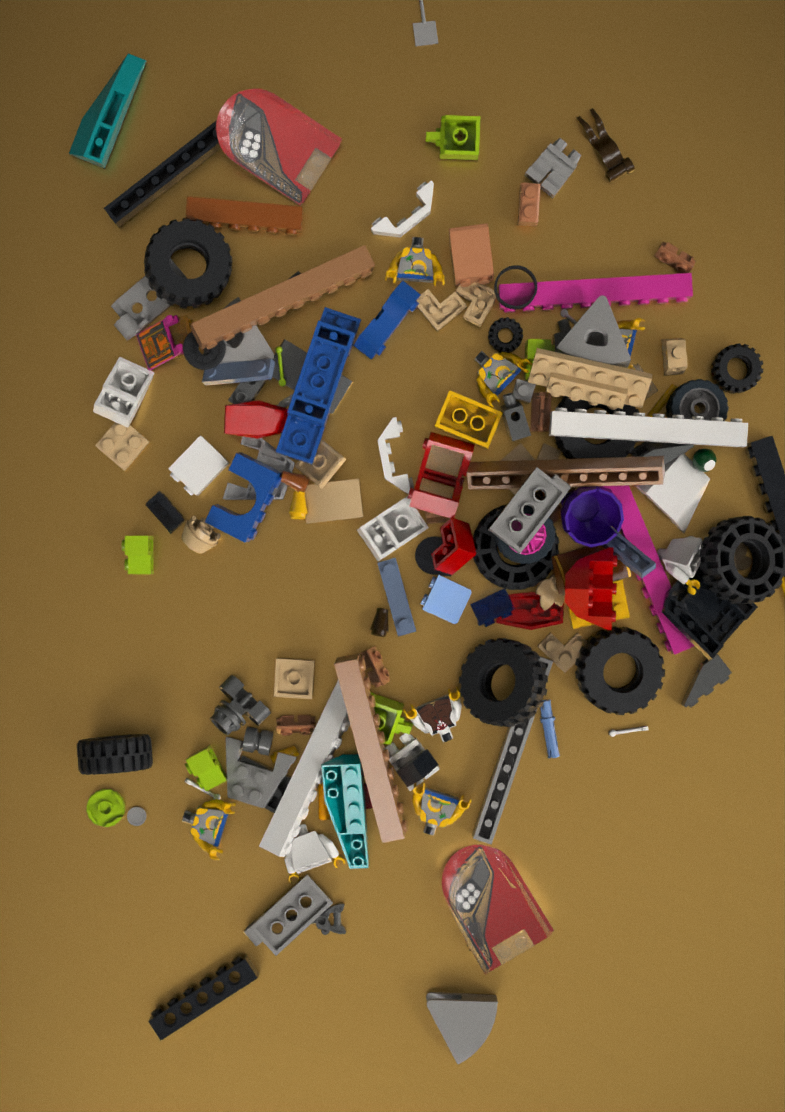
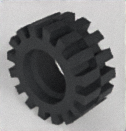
[488,317,523,353]

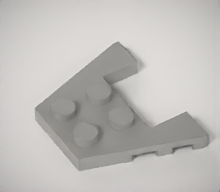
[223,437,295,500]
[226,737,296,808]

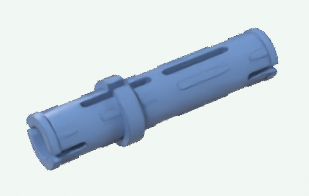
[540,699,560,758]

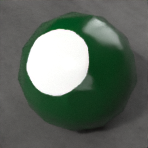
[692,449,717,472]

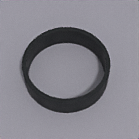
[494,265,537,310]

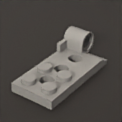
[111,258,188,340]
[488,467,571,554]
[243,874,333,956]

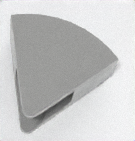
[555,296,631,368]
[203,297,274,364]
[426,992,498,1064]

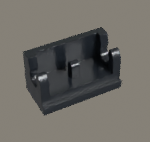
[146,491,187,534]

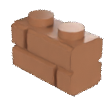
[518,183,541,227]

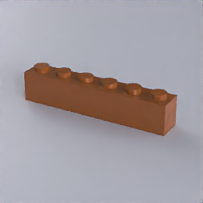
[185,196,304,235]

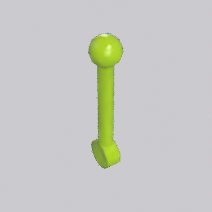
[275,346,287,387]

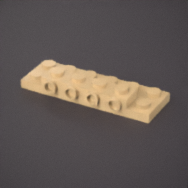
[528,348,652,410]

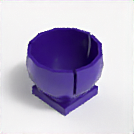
[560,486,624,547]

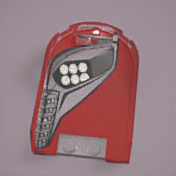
[216,89,342,206]
[442,844,554,975]

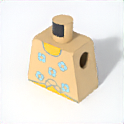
[661,338,688,376]

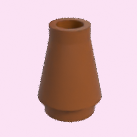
[280,470,309,493]

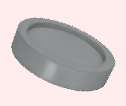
[127,806,147,826]

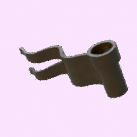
[577,108,635,182]

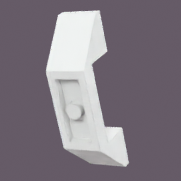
[371,180,434,238]
[377,417,414,494]

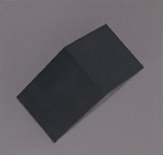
[396,749,439,787]

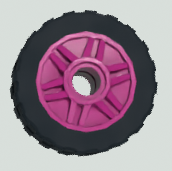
[494,505,555,564]

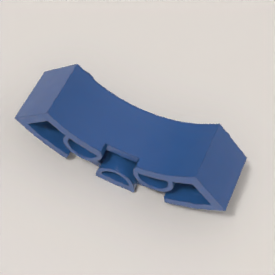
[353,281,421,360]

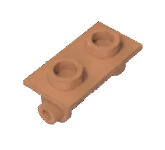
[654,241,696,273]
[531,392,551,432]
[360,646,390,688]
[276,715,315,736]

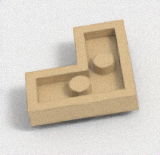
[456,282,499,327]
[417,289,467,331]
[538,632,588,673]

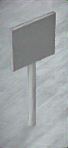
[413,0,438,47]

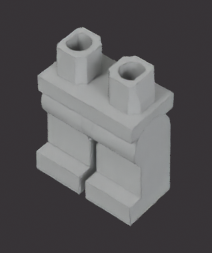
[524,138,581,199]

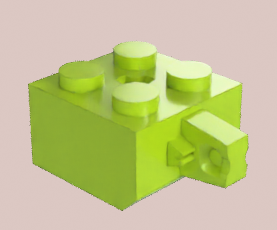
[426,115,480,160]
[370,692,413,744]

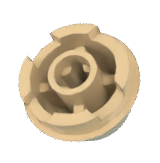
[181,516,221,554]

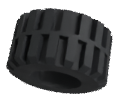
[711,343,764,394]

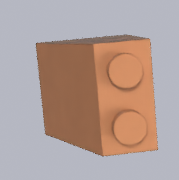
[449,223,494,287]

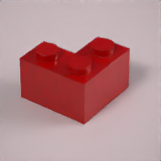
[431,517,476,575]

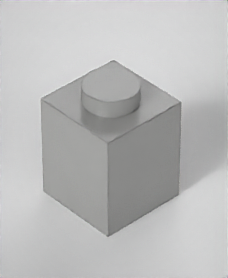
[512,379,536,404]

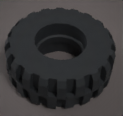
[144,218,232,309]
[554,396,639,459]
[473,504,559,590]
[699,516,785,604]
[575,626,665,715]
[459,638,548,727]

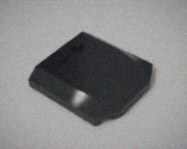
[662,566,758,660]

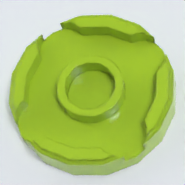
[86,788,125,827]

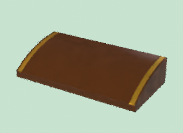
[551,545,632,595]

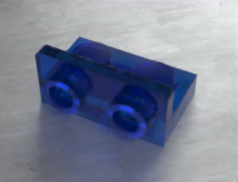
[470,588,515,627]

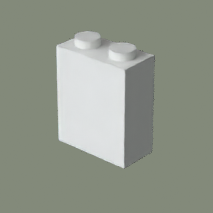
[168,435,229,496]

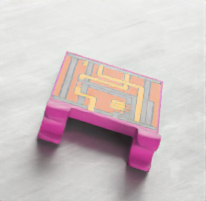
[136,315,184,370]

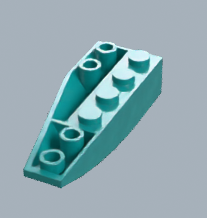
[69,53,146,168]
[321,754,369,869]

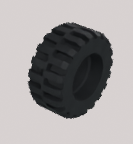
[77,734,153,775]

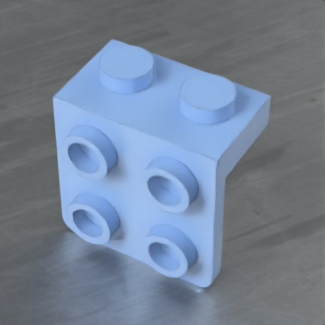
[420,574,472,624]

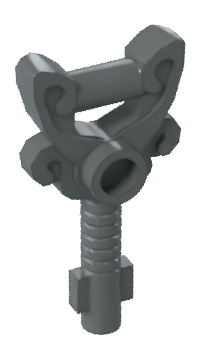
[288,903,346,935]

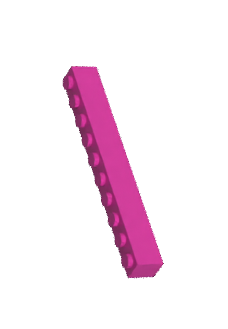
[498,273,693,313]
[602,485,694,655]

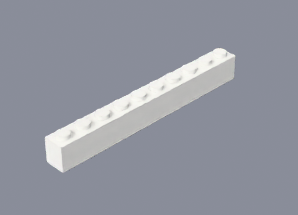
[549,408,748,447]
[259,680,350,857]

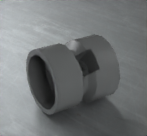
[242,726,274,756]

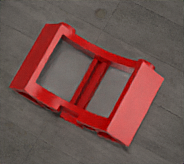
[408,432,475,518]

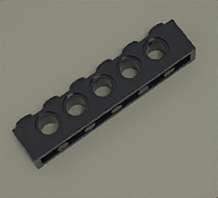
[148,955,259,1040]

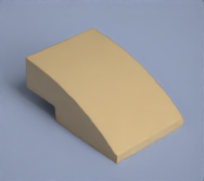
[304,479,363,524]

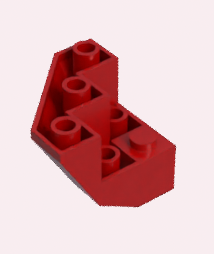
[565,547,617,630]

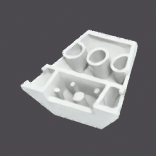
[634,454,710,533]

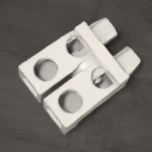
[385,733,440,791]

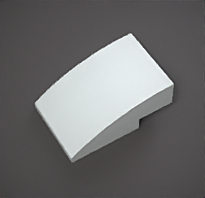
[93,357,154,427]
[357,496,429,561]

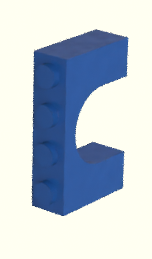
[205,452,282,543]

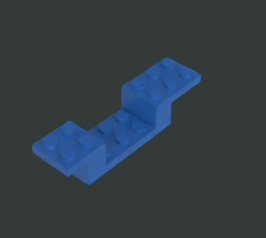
[276,307,361,465]

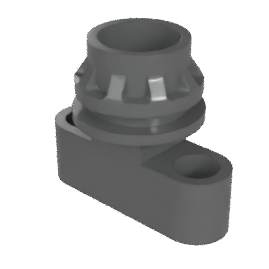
[210,675,271,736]

